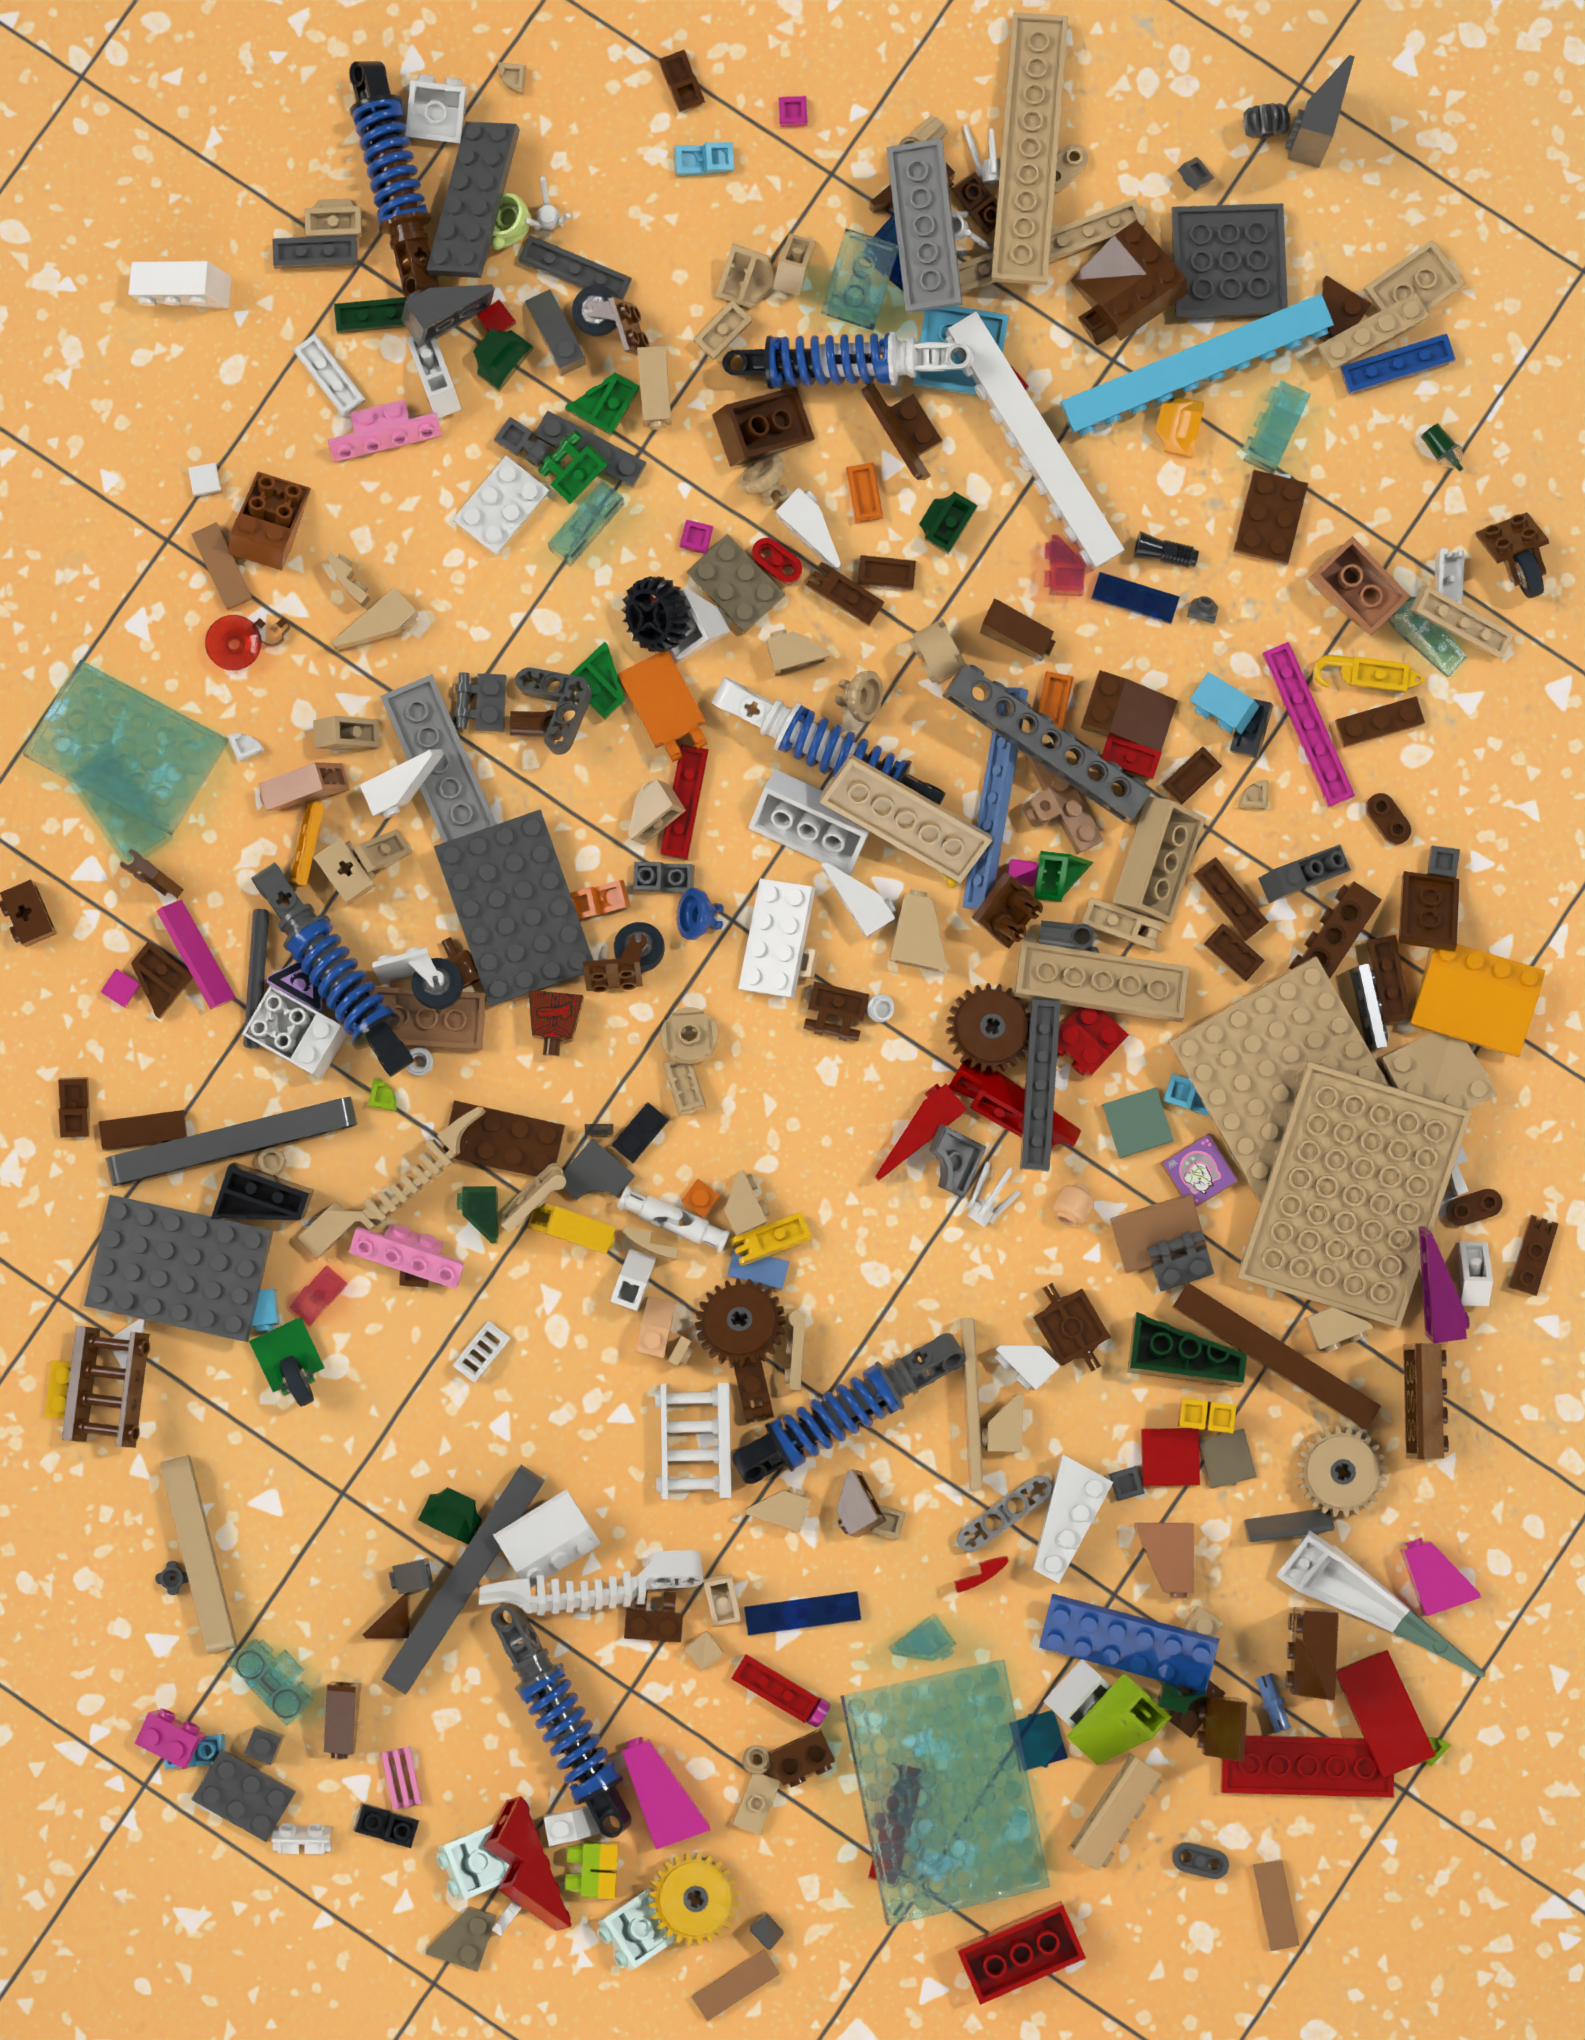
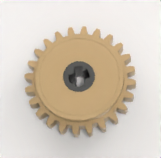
[1296,1426,1387,1517]

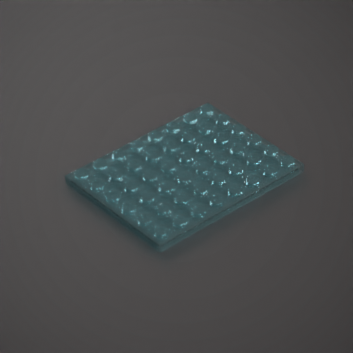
[840,1659,1050,1926]

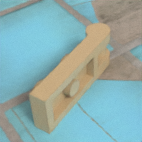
[1082,897,1165,951]
[498,1163,566,1233]
[784,1310,806,1391]

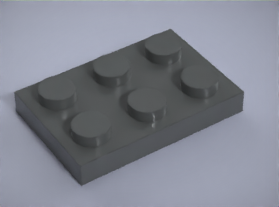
[191,1748,296,1842]

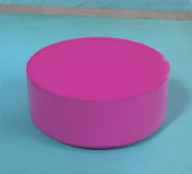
[807,1698,831,1728]

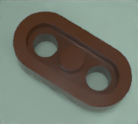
[1365,793,1411,845]
[1446,1189,1503,1226]

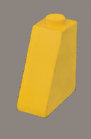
[527,1203,616,1254]

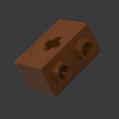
[0,879,57,947]

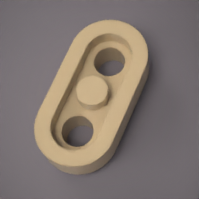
[1054,144,1088,194]

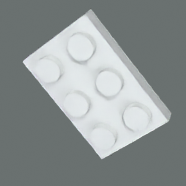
[453,456,550,556]

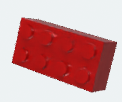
[956,1901,1086,2005]

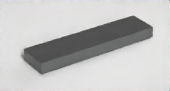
[518,235,632,300]

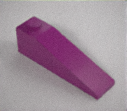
[1419,1226,1470,1343]

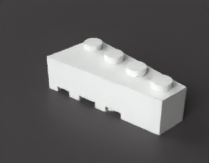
[1032,1454,1113,1583]

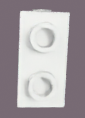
[271,1823,332,1855]

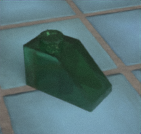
[457,1186,498,1244]

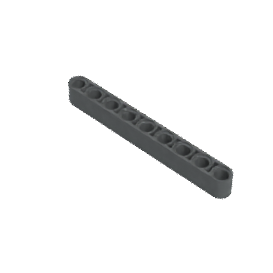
[105,1097,358,1186]
[381,1464,545,1695]

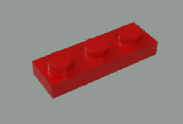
[731,1654,820,1723]

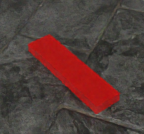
[660,744,709,860]

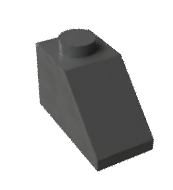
[389,1558,434,1594]

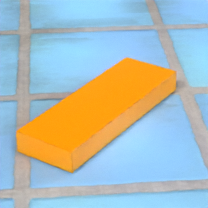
[289,801,325,887]

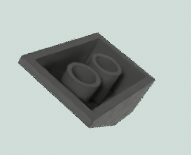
[401,284,495,347]

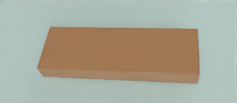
[191,522,253,611]
[1253,1859,1300,1951]
[692,1948,780,2021]

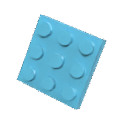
[912,306,1009,396]

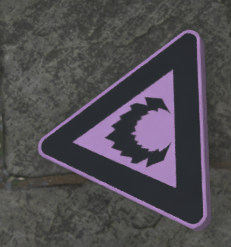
[266,962,322,1012]

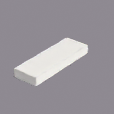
[293,334,366,417]

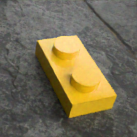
[44,1360,71,1419]

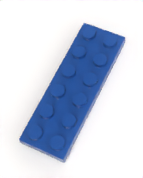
[1039,1593,1220,1691]

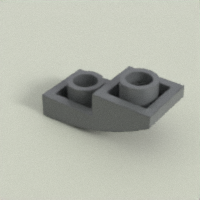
[633,862,695,893]

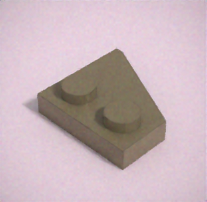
[425,1906,497,1972]

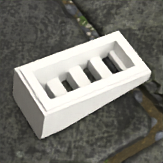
[452,1321,511,1383]

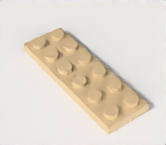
[819,754,992,883]
[1014,941,1189,1023]

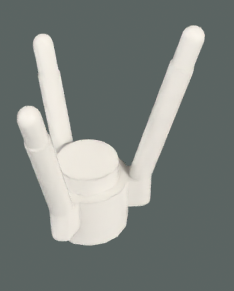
[963,124,1001,185]
[526,176,571,231]
[952,210,994,252]
[967,1162,1021,1227]

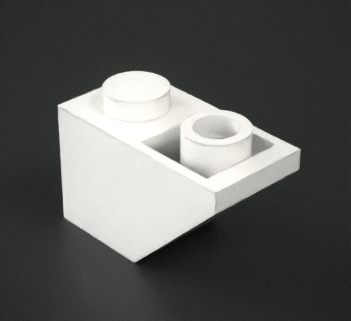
[610,1249,657,1311]
[995,1345,1060,1390]

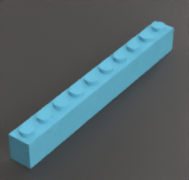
[1059,293,1334,436]

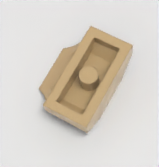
[305,198,362,237]

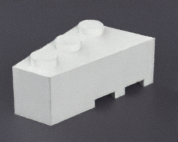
[128,261,232,309]

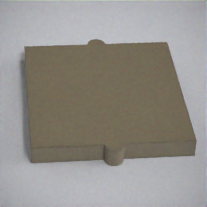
[1199,1429,1257,1489]

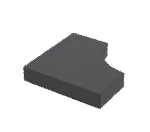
[929,1124,986,1198]
[563,1139,635,1200]

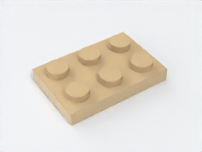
[1364,240,1465,312]

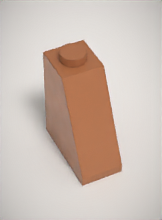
[258,762,350,811]
[1134,1522,1194,1598]

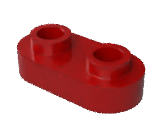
[752,538,802,584]

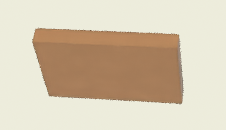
[1110,1193,1207,1273]

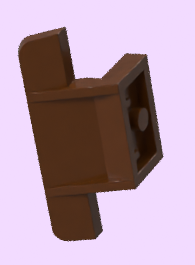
[862,383,942,480]

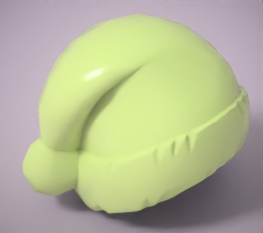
[491,193,531,250]

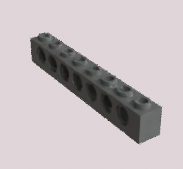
[942,664,1151,823]

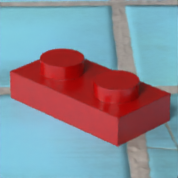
[1101,735,1162,780]

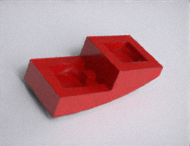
[954,1555,1009,1593]

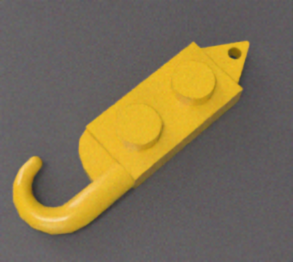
[1313,654,1426,693]

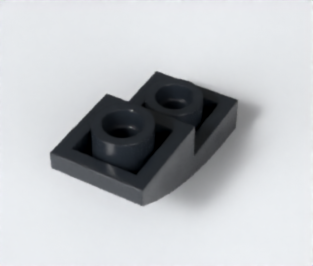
[353,1802,419,1848]

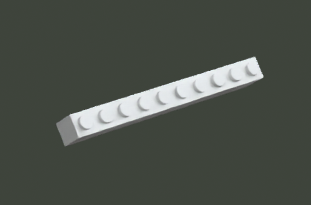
[945,311,1125,571]

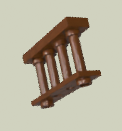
[62,1326,150,1448]

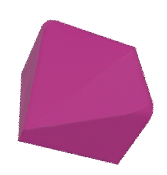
[1007,859,1038,887]

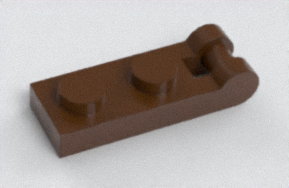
[734,1358,774,1424]

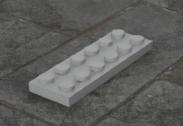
[886,138,963,314]
[380,674,497,843]

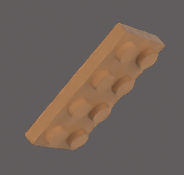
[372,987,486,1050]

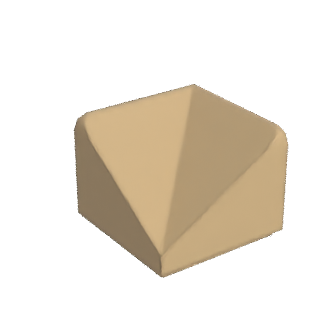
[684,1631,724,1671]

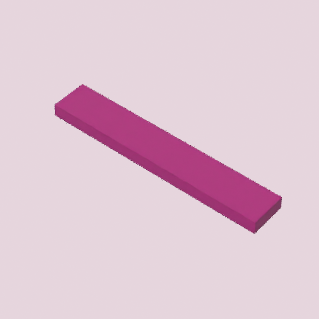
[1262,642,1355,808]

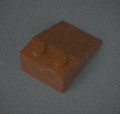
[712,387,815,467]
[1080,670,1178,751]
[1197,1695,1247,1761]

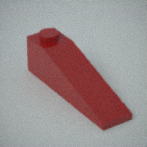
[874,1083,967,1182]

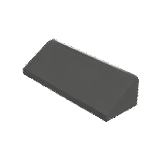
[1244,1509,1335,1542]

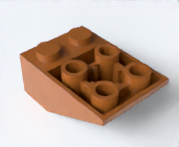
[229,472,311,571]

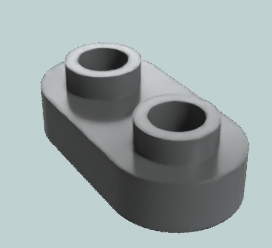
[1171,1842,1229,1879]

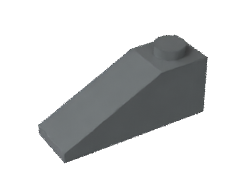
[525,289,586,376]

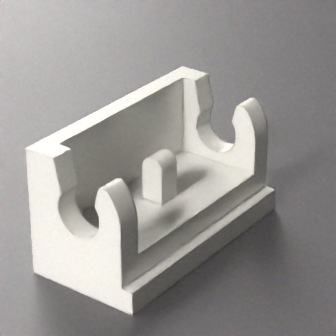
[1434,548,1464,604]

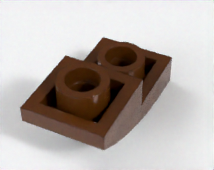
[951,172,998,234]

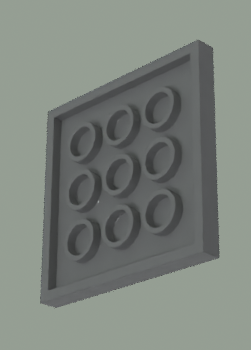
[1171,203,1288,319]

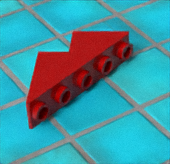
[484,1796,572,1931]

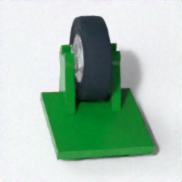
[249,1317,325,1407]

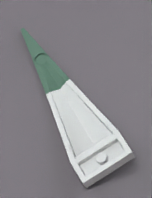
[1276,1530,1485,1677]

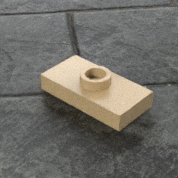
[663,1060,706,1117]
[733,1773,781,1835]

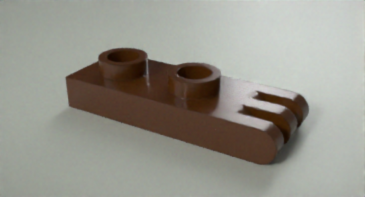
[806,562,884,627]
[1508,1214,1558,1296]

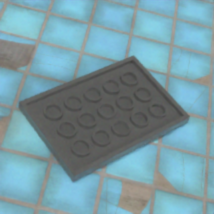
[434,809,593,1006]
[84,1195,274,1342]

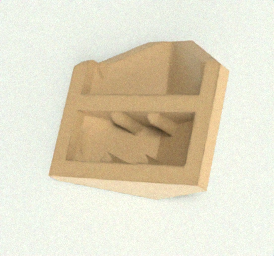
[715,243,775,309]

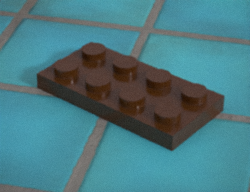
[443,1100,565,1177]

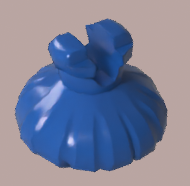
[676,888,724,940]

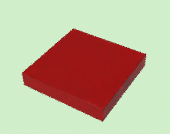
[1141,1428,1200,1486]

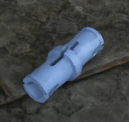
[1255,1673,1292,1734]

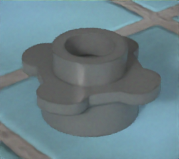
[155,1561,189,1595]

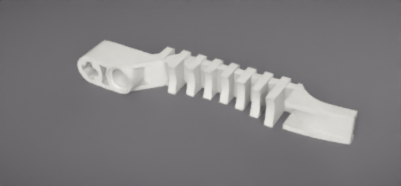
[478,1550,704,1616]

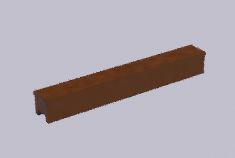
[1172,1282,1381,1430]

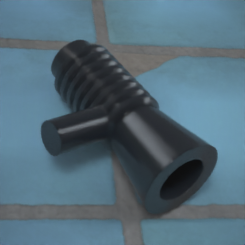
[1133,531,1199,568]

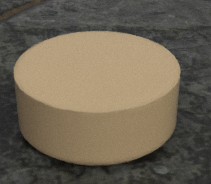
[257,1147,287,1176]

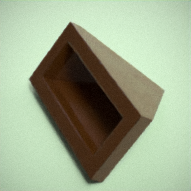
[362,1594,410,1639]

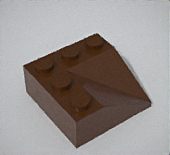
[1071,220,1188,341]
[1285,1607,1339,1700]

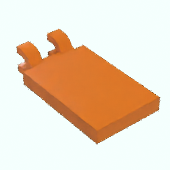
[617,651,707,762]

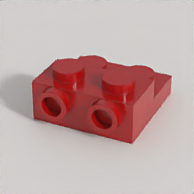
[1057,1007,1129,1077]

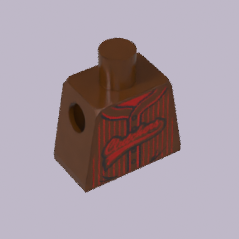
[529,990,584,1057]

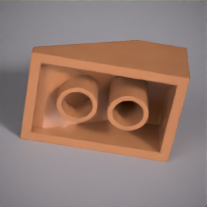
[1307,536,1411,636]

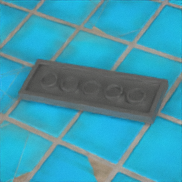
[426,122,520,278]

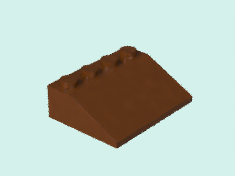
[1403,1343,1449,1459]

